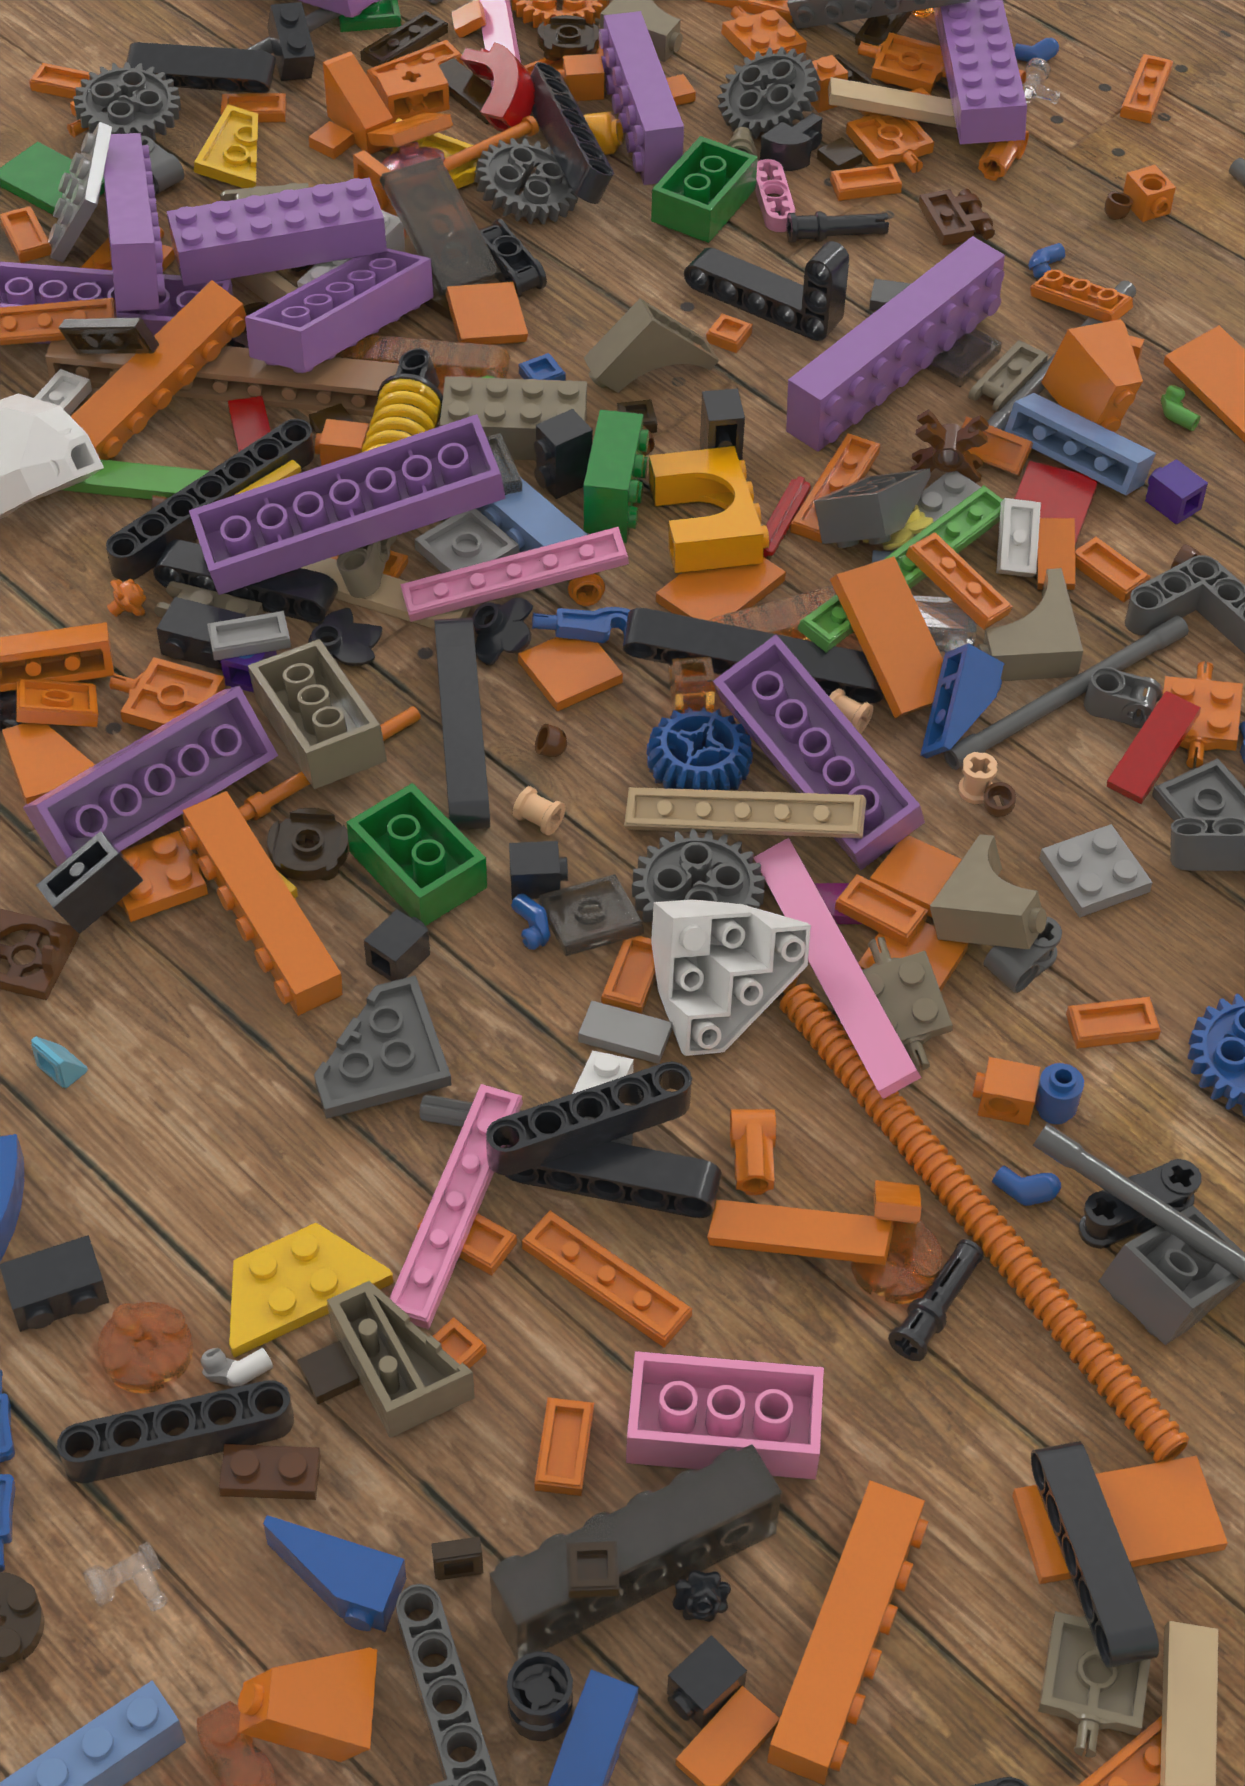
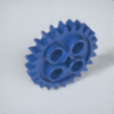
[1187,994,1245,1116]

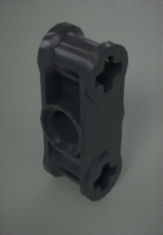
[470,219,547,298]
[1078,1159,1202,1249]

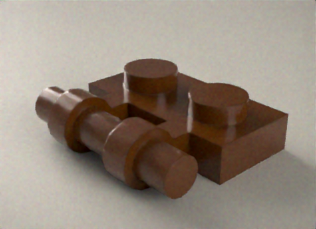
[918,189,995,246]

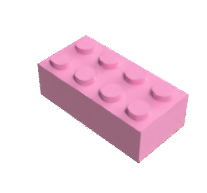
[626,1351,824,1480]

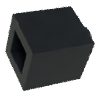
[509,841,568,900]
[364,909,430,982]
[667,1635,747,1729]

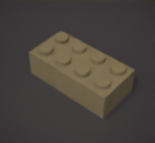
[440,376,587,460]
[248,639,387,789]

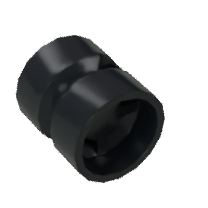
[507,1651,573,1742]

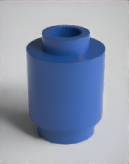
[1035,1063,1084,1124]

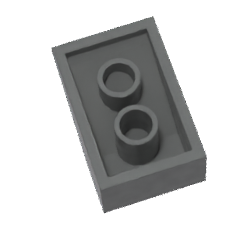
[814,468,931,548]
[1098,1205,1245,1345]

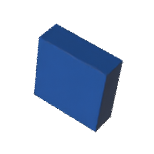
[518,353,566,381]

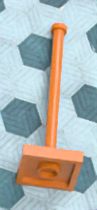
[353,116,539,238]

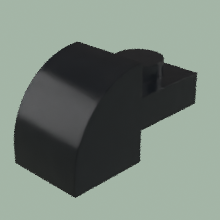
[760,113,823,171]

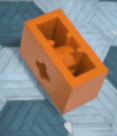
[376,61,450,122]

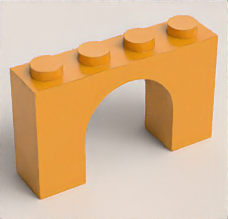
[649,446,769,573]

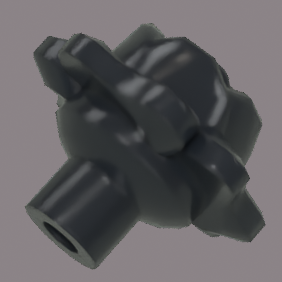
[672,1570,731,1622]

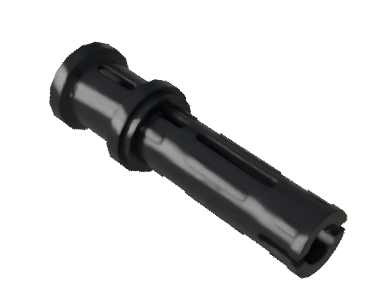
[786,211,889,243]
[888,1239,984,1361]

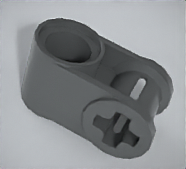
[141,136,185,195]
[1083,667,1163,728]
[983,917,1062,993]

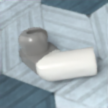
[200,1348,273,1387]

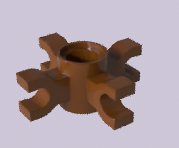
[910,409,989,483]

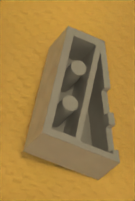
[327,1281,475,1438]

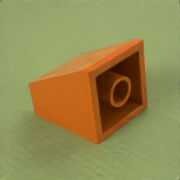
[1041,319,1143,433]

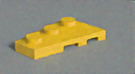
[194,104,258,188]

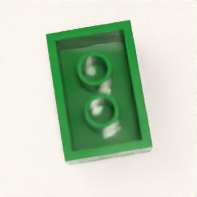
[651,136,758,243]
[584,410,649,543]
[346,783,487,926]

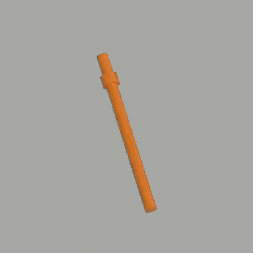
[238,706,421,822]

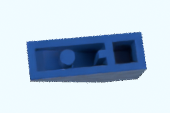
[920,643,1004,758]
[263,1515,407,1632]

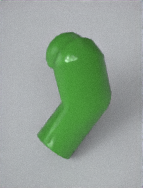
[1160,385,1201,431]

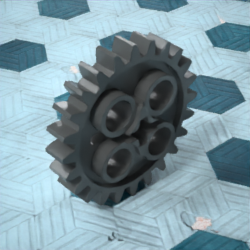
[717,47,820,139]
[74,62,181,141]
[474,138,579,224]
[632,829,765,923]

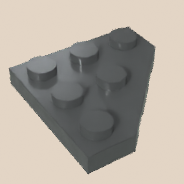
[314,975,452,1119]

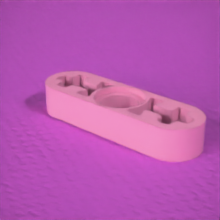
[755,159,795,232]

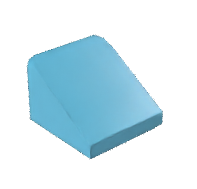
[31,1037,88,1089]

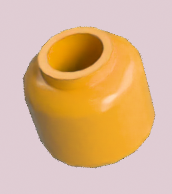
[583,112,623,155]

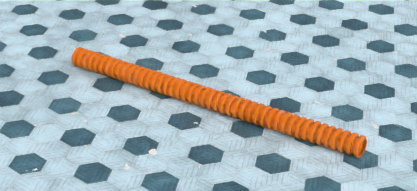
[779,984,1190,1463]

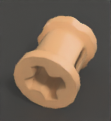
[829,688,873,734]
[958,752,997,804]
[512,786,565,835]

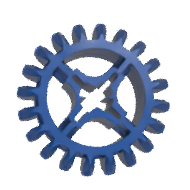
[646,706,753,791]

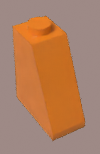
[323,51,393,154]
[2,723,95,823]
[238,1647,378,1762]

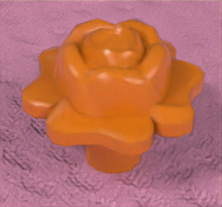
[107,579,147,617]

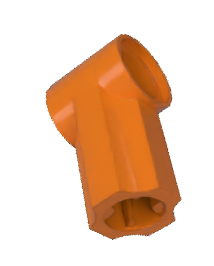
[978,130,1029,181]
[730,1109,776,1195]

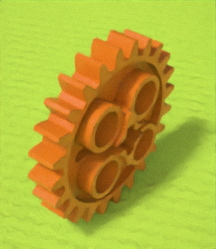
[511,0,609,28]

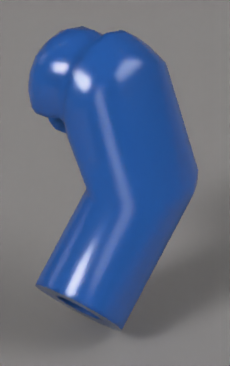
[1014,38,1059,64]
[1028,243,1065,279]
[511,894,551,950]
[992,1165,1061,1206]

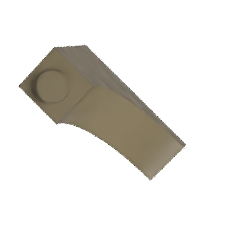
[600,0,683,62]
[584,298,719,393]
[977,568,1083,681]
[930,834,1047,949]

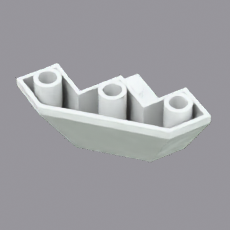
[0,393,104,519]
[651,899,811,1056]

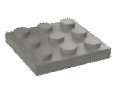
[48,122,112,263]

